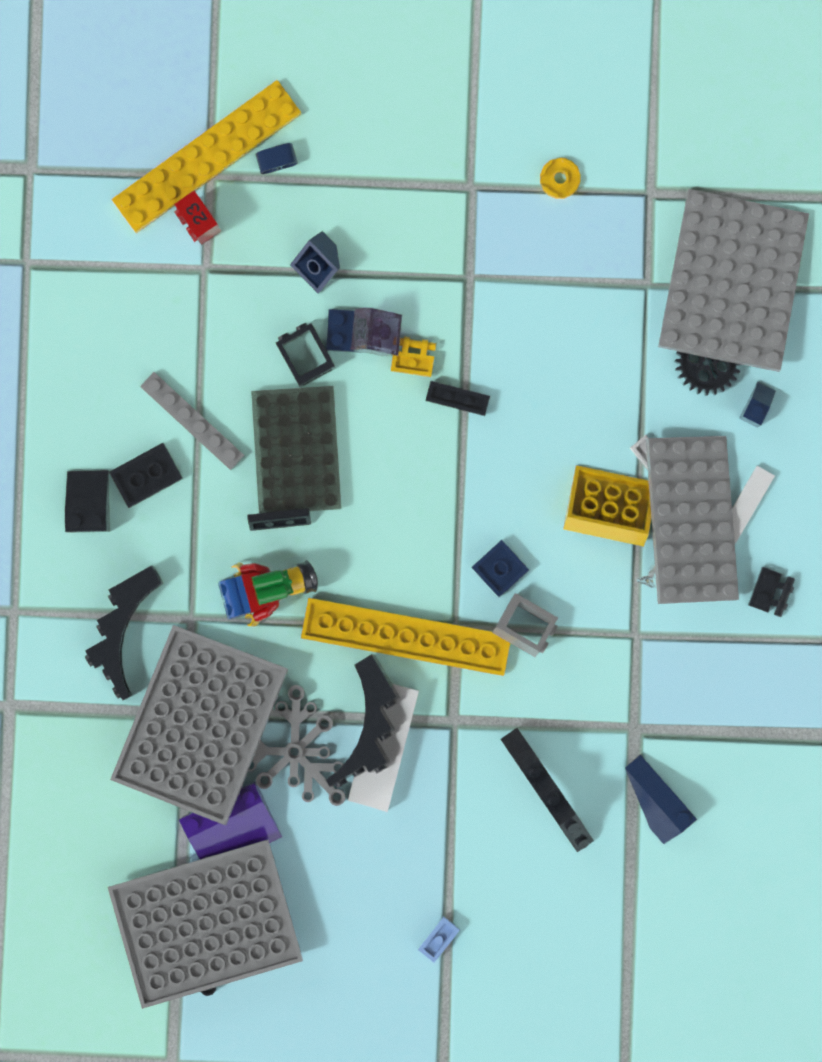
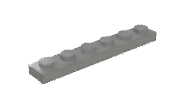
[140,372,245,470]

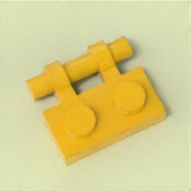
[391,336,436,378]

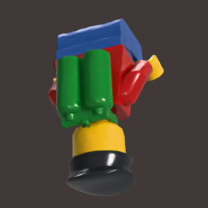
[217,560,318,627]

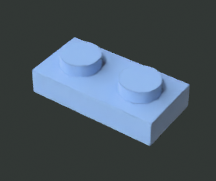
[418,916,460,963]

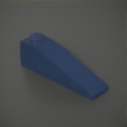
[625,754,697,844]

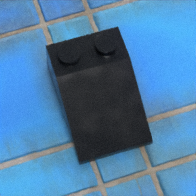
[65,470,110,533]

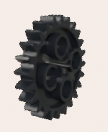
[674,351,741,396]

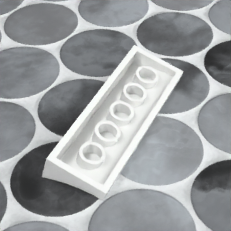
[348,684,419,812]

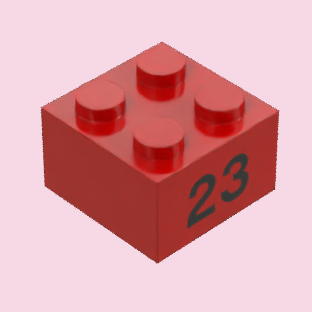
[174,190,221,245]

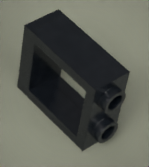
[276,323,336,388]

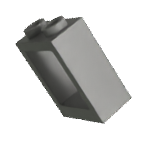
[492,593,558,657]

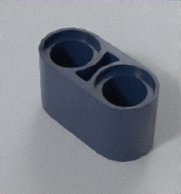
[255,143,298,174]

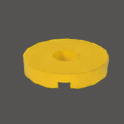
[540,158,581,199]

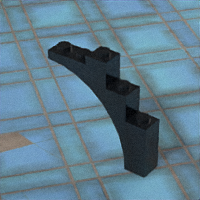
[85,565,164,701]
[326,654,400,788]
[500,728,594,852]

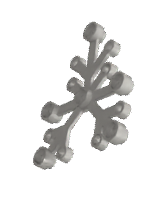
[248,685,345,806]

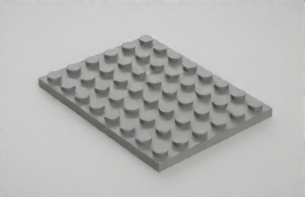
[658,189,809,372]
[110,625,289,826]
[107,839,303,1009]

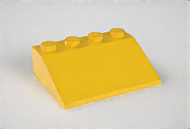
[563,465,651,547]

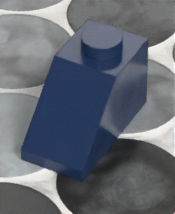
[739,382,776,428]

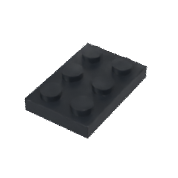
[109,443,183,508]

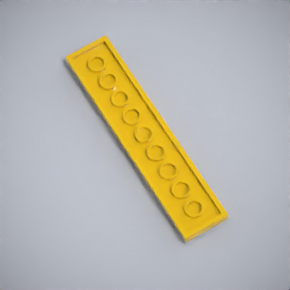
[111,80,302,234]
[301,598,510,676]

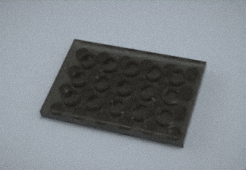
[251,386,342,513]

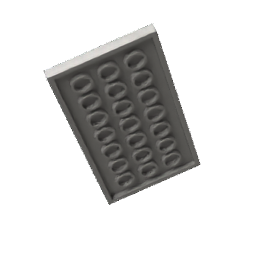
[646,436,739,604]

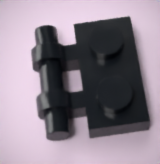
[748,567,795,617]

